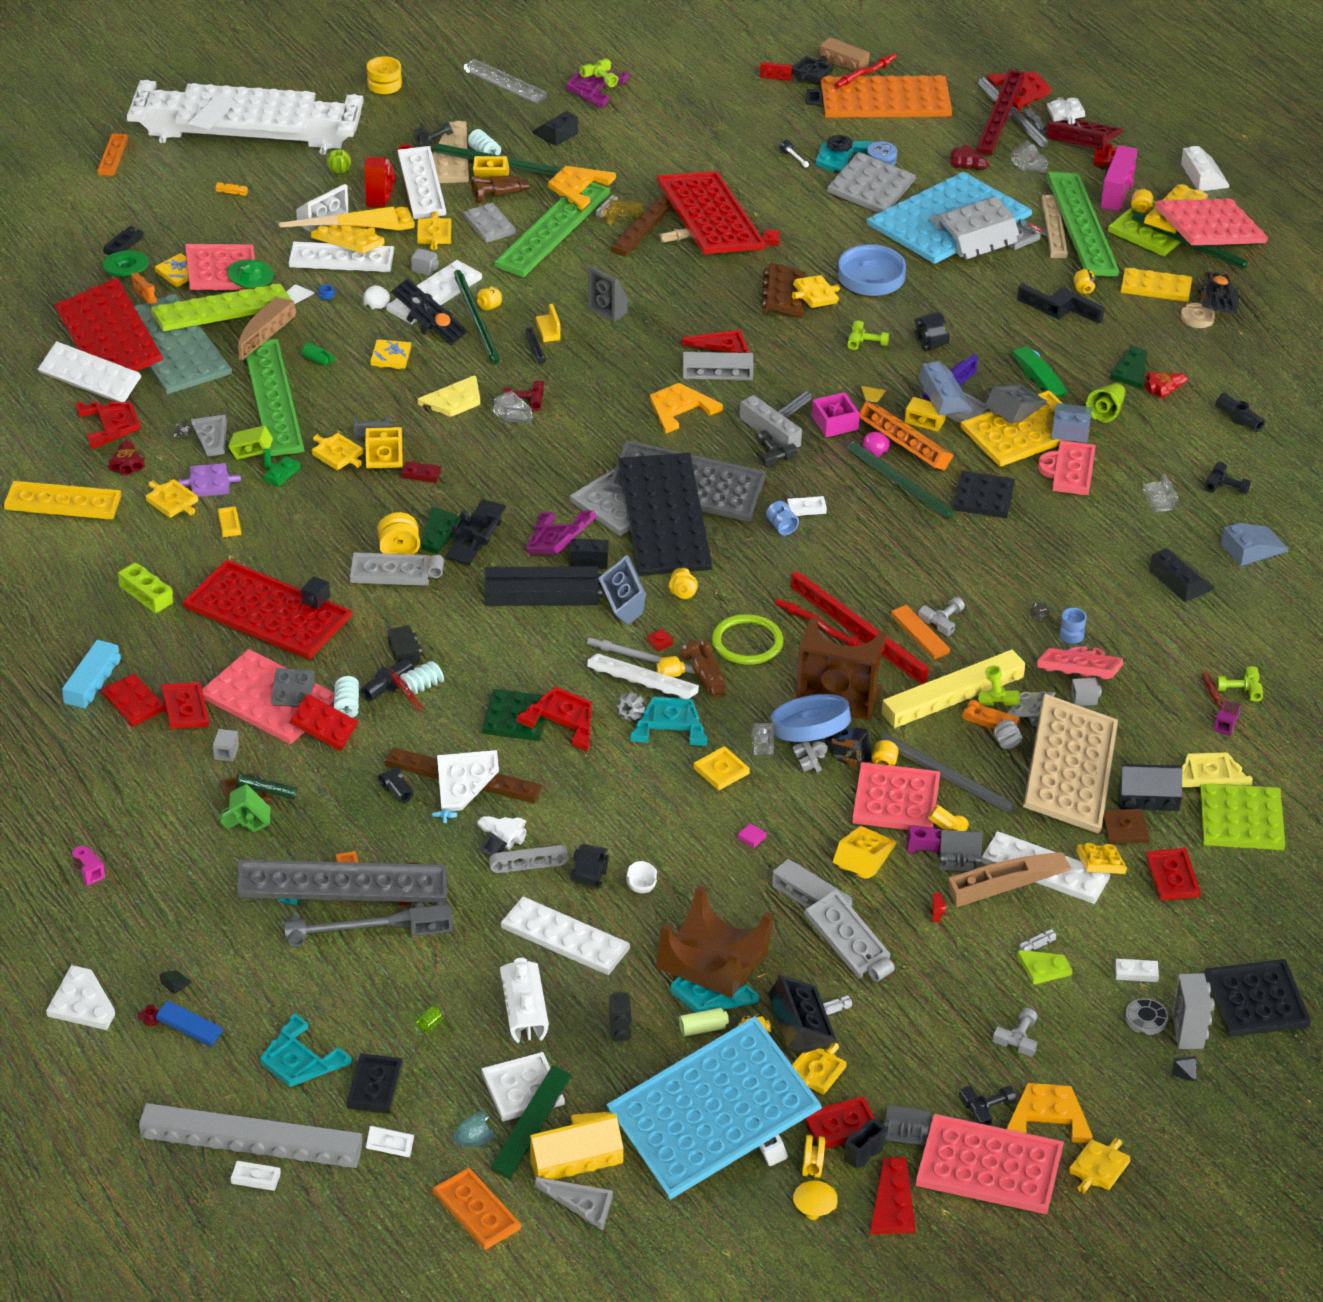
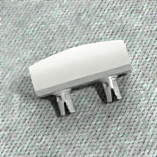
[500,958,549,1043]

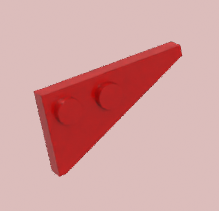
[681,329,749,353]

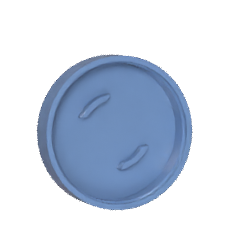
[838,244,906,296]
[771,694,851,742]

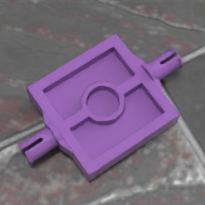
[178,463,241,497]

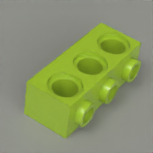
[118,562,173,613]

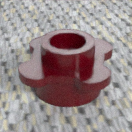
[138,1005,160,1026]

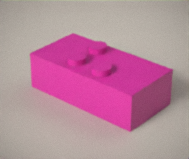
[1101,145,1138,212]

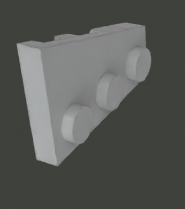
[191,414,227,456]

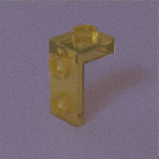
[605,199,643,225]

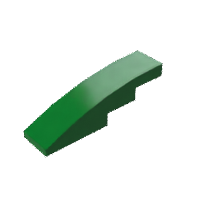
[1012,346,1068,398]

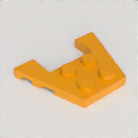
[548,166,616,210]
[650,383,723,434]
[1007,1083,1092,1143]

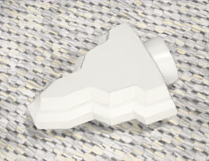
[478,817,526,850]

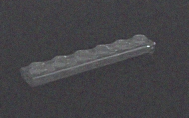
[464,59,547,104]

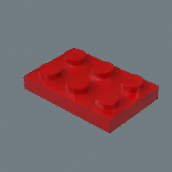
[101,673,166,727]
[161,682,210,729]
[289,693,359,752]
[1146,848,1201,901]
[803,1096,875,1149]

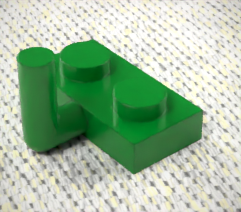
[263,449,301,487]

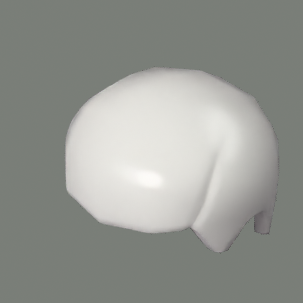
[363,286,390,309]
[626,861,657,894]

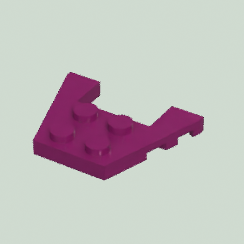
[566,69,629,108]
[526,510,597,555]

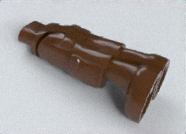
[471,175,530,202]
[679,640,726,697]

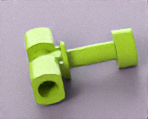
[580,58,618,87]
[848,320,889,350]
[978,665,1020,706]
[1216,666,1263,701]

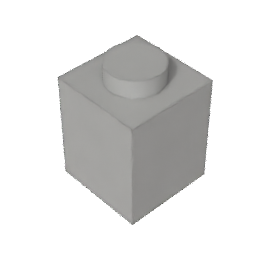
[411,248,439,276]
[1071,678,1102,706]
[213,729,239,762]

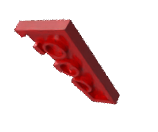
[870,1157,916,1235]

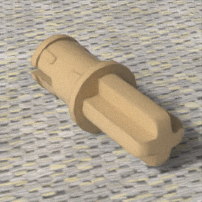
[660,228,693,243]

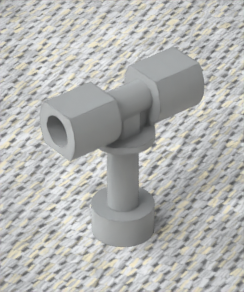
[918,597,965,636]
[992,1008,1038,1057]

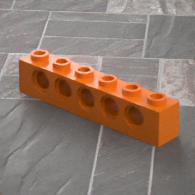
[859,401,954,470]

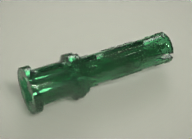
[235,770,297,800]

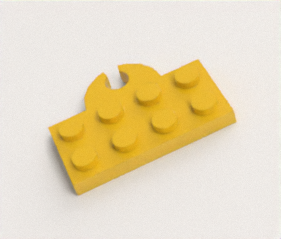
[311,225,384,254]

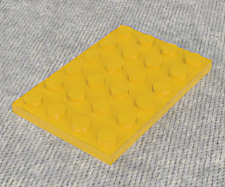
[960,391,1089,467]

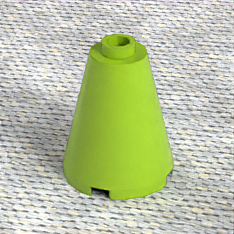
[1086,383,1125,423]

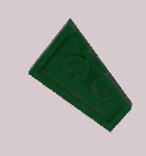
[1110,346,1147,389]
[421,506,462,554]

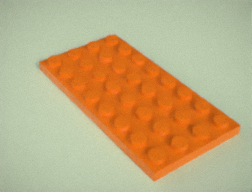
[820,75,952,118]

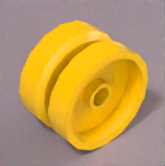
[366,56,402,94]
[377,512,420,555]

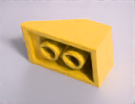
[833,826,897,879]

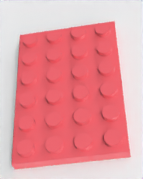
[1155,198,1268,245]
[202,649,334,745]
[916,1114,1064,1214]

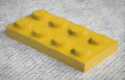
[1121,268,1192,302]

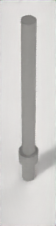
[587,637,695,674]

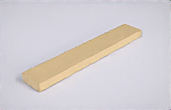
[1041,195,1068,258]

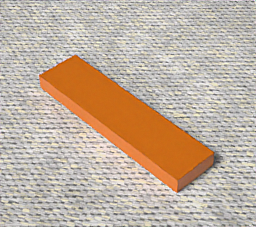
[97,133,128,176]
[891,605,950,660]

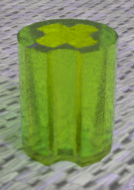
[417,1005,445,1033]

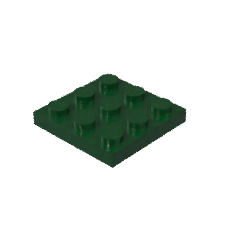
[482,689,546,741]

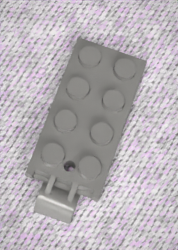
[350,552,444,586]
[804,889,895,982]

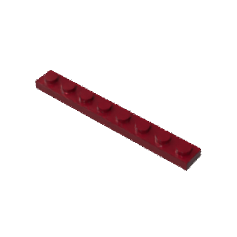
[977,70,1024,155]

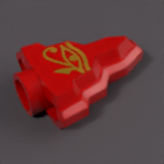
[1145,372,1188,399]

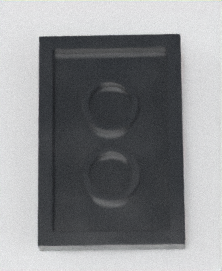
[347,1053,403,1113]

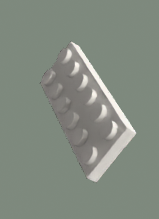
[398,146,446,219]
[289,242,394,272]
[386,260,482,324]
[38,341,141,402]
[982,832,1110,904]
[501,897,630,976]

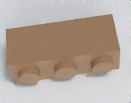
[819,37,870,72]

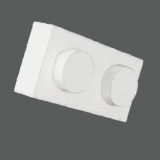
[787,496,827,516]
[1115,959,1159,982]
[366,1126,414,1157]
[231,1161,281,1191]

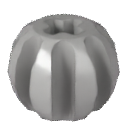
[616,692,645,721]
[994,720,1022,749]

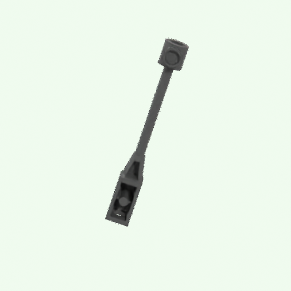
[284,902,453,947]

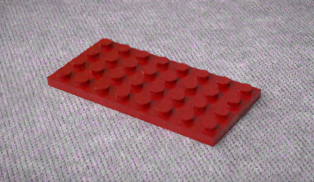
[656,171,766,255]
[54,278,163,371]
[183,559,352,660]

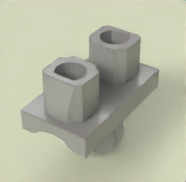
[792,741,828,772]

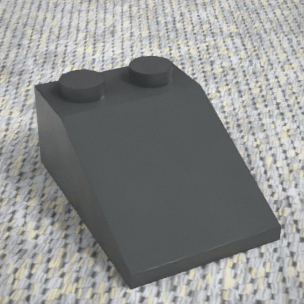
[588,266,628,322]
[985,384,1047,424]

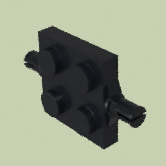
[791,55,833,83]

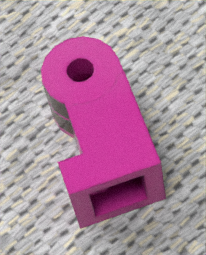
[72,846,105,886]

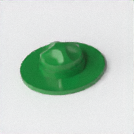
[103,250,149,277]
[228,259,274,288]

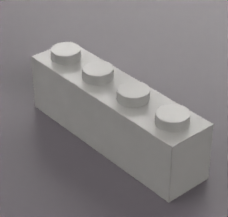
[683,352,753,380]
[740,395,802,448]
[772,859,852,908]

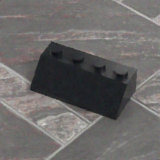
[768,975,837,1053]

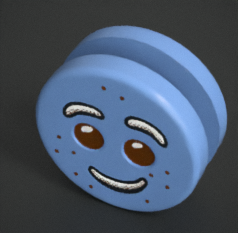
[867,141,897,166]

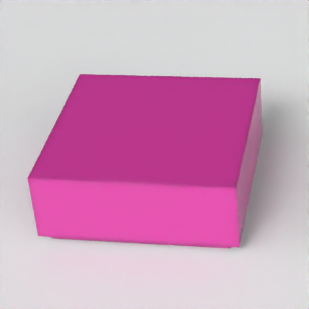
[738,823,766,848]

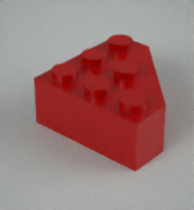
[364,156,397,208]

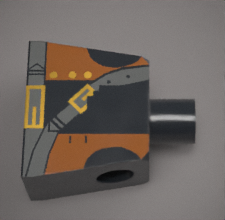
[824,727,871,769]

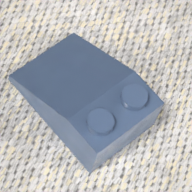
[1052,403,1092,443]
[1221,523,1288,566]

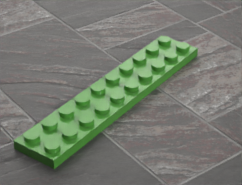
[1046,172,1119,277]
[495,182,610,278]
[246,339,304,456]

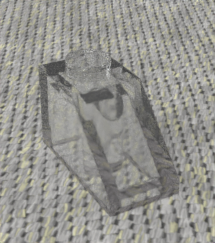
[493,391,532,424]
[752,723,775,755]

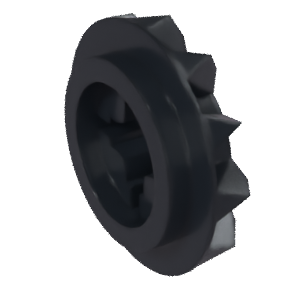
[827,135,853,153]

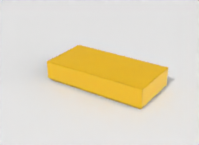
[218,507,241,537]

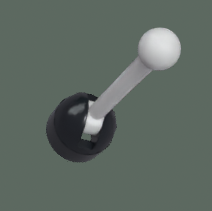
[779,139,809,168]

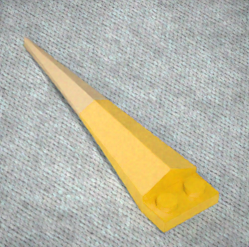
[279,207,415,230]

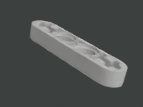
[489,845,569,873]

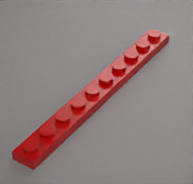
[791,571,928,685]

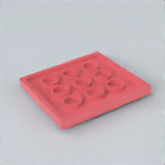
[185,244,255,291]
[852,762,940,830]

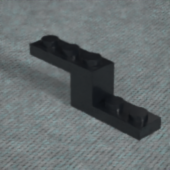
[1017,283,1105,324]

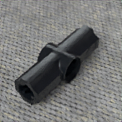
[1215,393,1265,433]
[361,658,414,702]

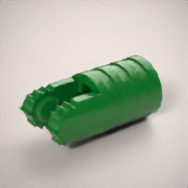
[302,342,336,366]

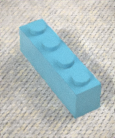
[62,640,121,709]

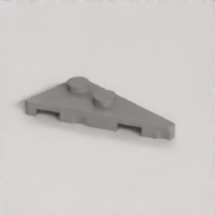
[535,1177,613,1230]

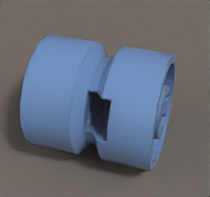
[766,501,799,535]
[1059,608,1087,644]

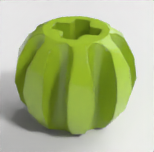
[327,149,351,173]

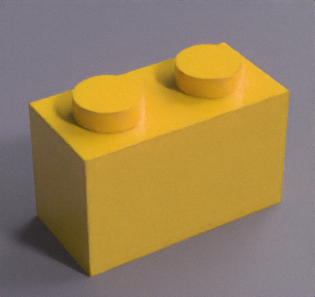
[473,156,509,178]
[905,397,946,432]

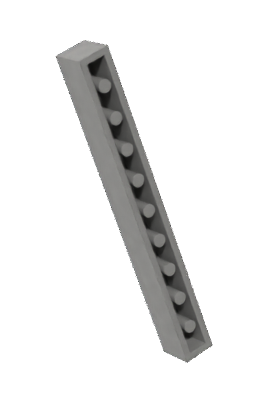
[139,1103,363,1168]

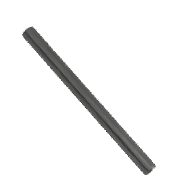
[978,77,1049,148]
[880,734,1013,813]

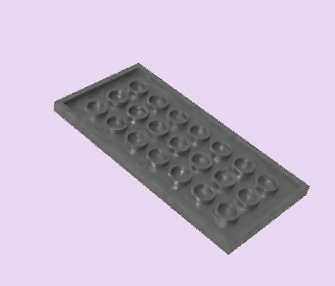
[608,440,766,522]

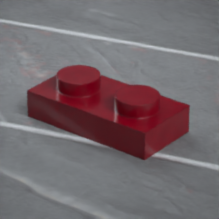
[401,461,441,483]

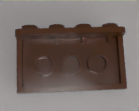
[761,262,806,318]

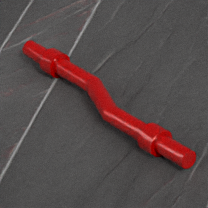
[834,53,896,89]
[775,598,865,646]

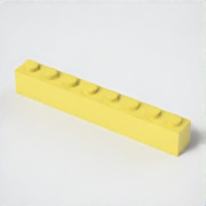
[882,650,1025,728]

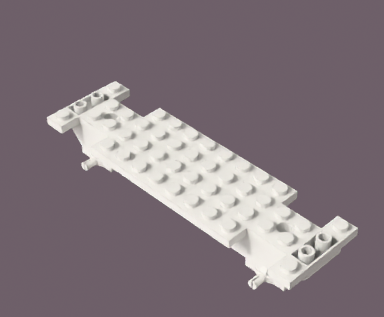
[127,80,363,155]

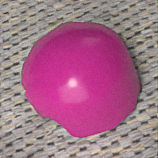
[862,432,890,457]

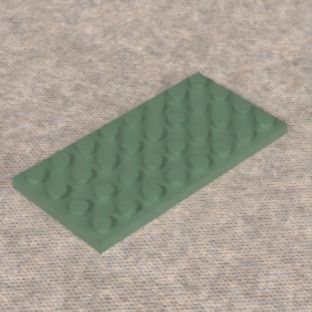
[134,294,232,394]

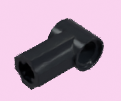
[378,767,414,804]

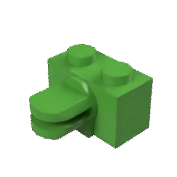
[221,784,271,833]

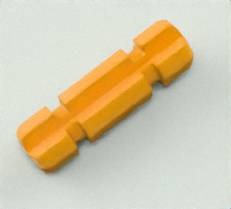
[216,182,248,196]

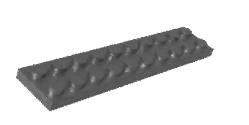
[238,860,447,903]

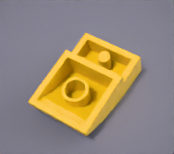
[366,427,403,468]

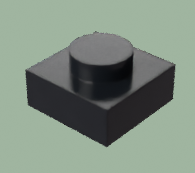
[479,832,507,857]

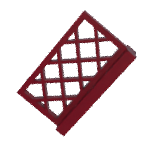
[1047,119,1123,150]

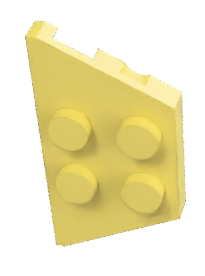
[418,375,480,417]
[1182,753,1253,787]

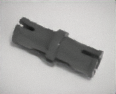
[1023,108,1047,134]

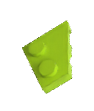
[1017,950,1072,985]

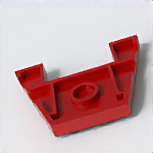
[987,72,1051,111]
[75,402,140,450]
[517,687,592,751]

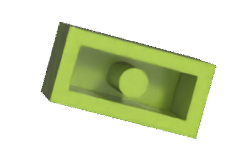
[229,425,273,460]

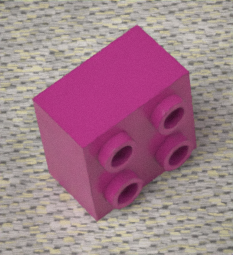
[812,392,860,437]

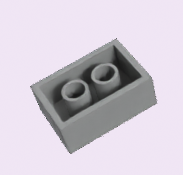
[1172,973,1214,1049]

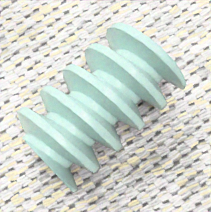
[468,129,501,155]
[400,661,444,696]
[334,676,359,718]

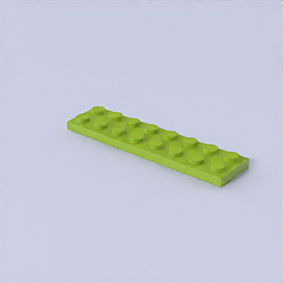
[151,284,291,332]

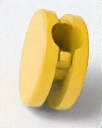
[802,1135,825,1178]

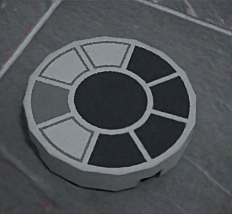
[1125,998,1168,1035]

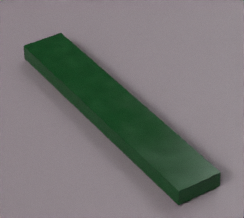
[491,1065,572,1180]

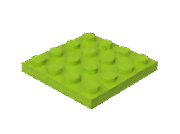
[1108,200,1181,256]
[1200,784,1285,850]

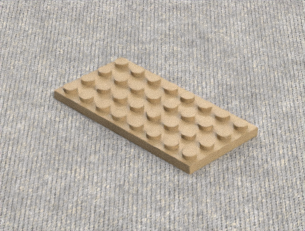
[1023,694,1118,834]

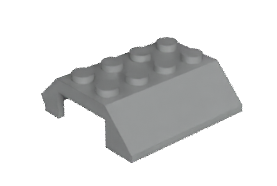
[929,196,1019,260]

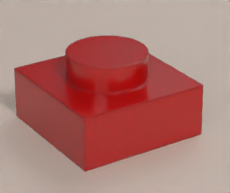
[762,229,781,246]
[647,629,674,652]
[932,893,946,922]

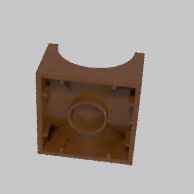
[796,617,887,721]
[656,886,774,998]

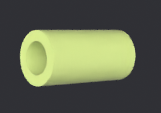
[679,1008,729,1037]

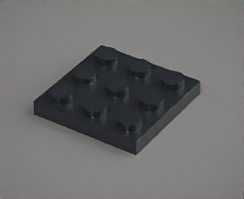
[953,471,1015,518]

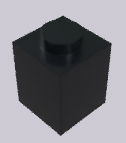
[301,576,330,610]

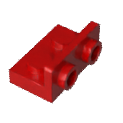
[760,62,793,81]

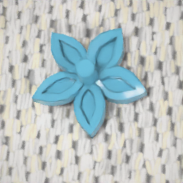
[432,810,457,823]

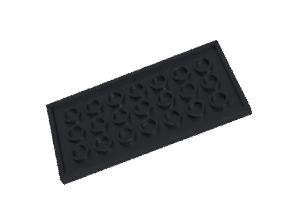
[618,453,712,576]

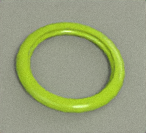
[712,614,784,665]

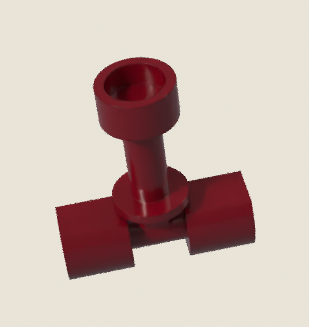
[503,380,544,411]

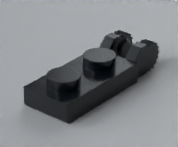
[103,226,144,255]

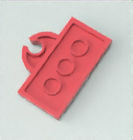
[1038,440,1096,495]
[1037,646,1123,679]

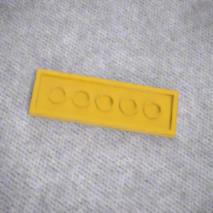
[1144,184,1208,233]
[4,481,121,520]

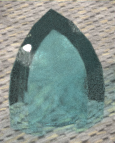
[453,1110,494,1147]

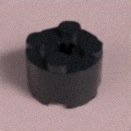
[914,312,950,351]
[570,844,609,888]

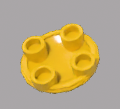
[793,1181,837,1220]

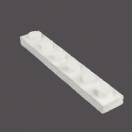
[587,654,699,699]

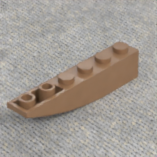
[238,297,296,360]
[949,852,1071,908]

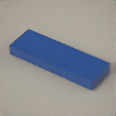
[156,1001,223,1047]

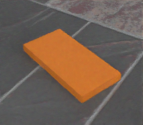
[432,1167,521,1250]

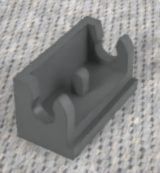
[354,416,390,439]

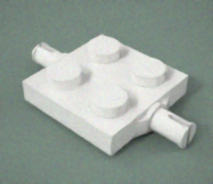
[1047,97,1085,125]

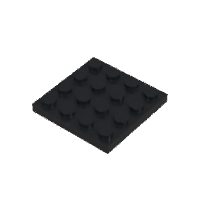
[1204,959,1311,1037]

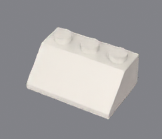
[1181,146,1229,191]
[296,184,349,232]

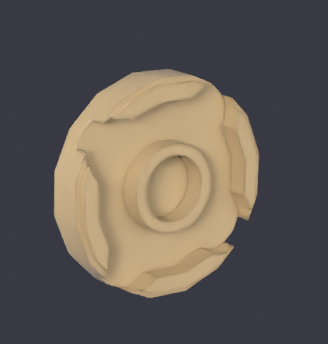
[1181,303,1215,328]

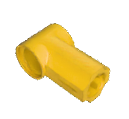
[928,804,969,831]

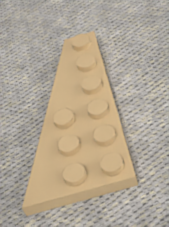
[432,121,469,183]

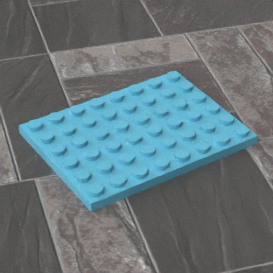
[867,172,1032,264]
[607,1016,822,1200]

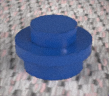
[318,284,335,300]

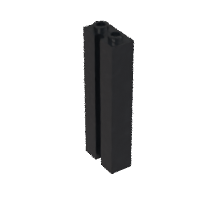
[485,566,602,606]

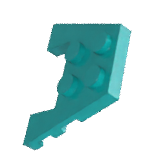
[816,141,873,172]
[631,697,708,746]
[670,977,759,1013]
[260,1013,352,1087]

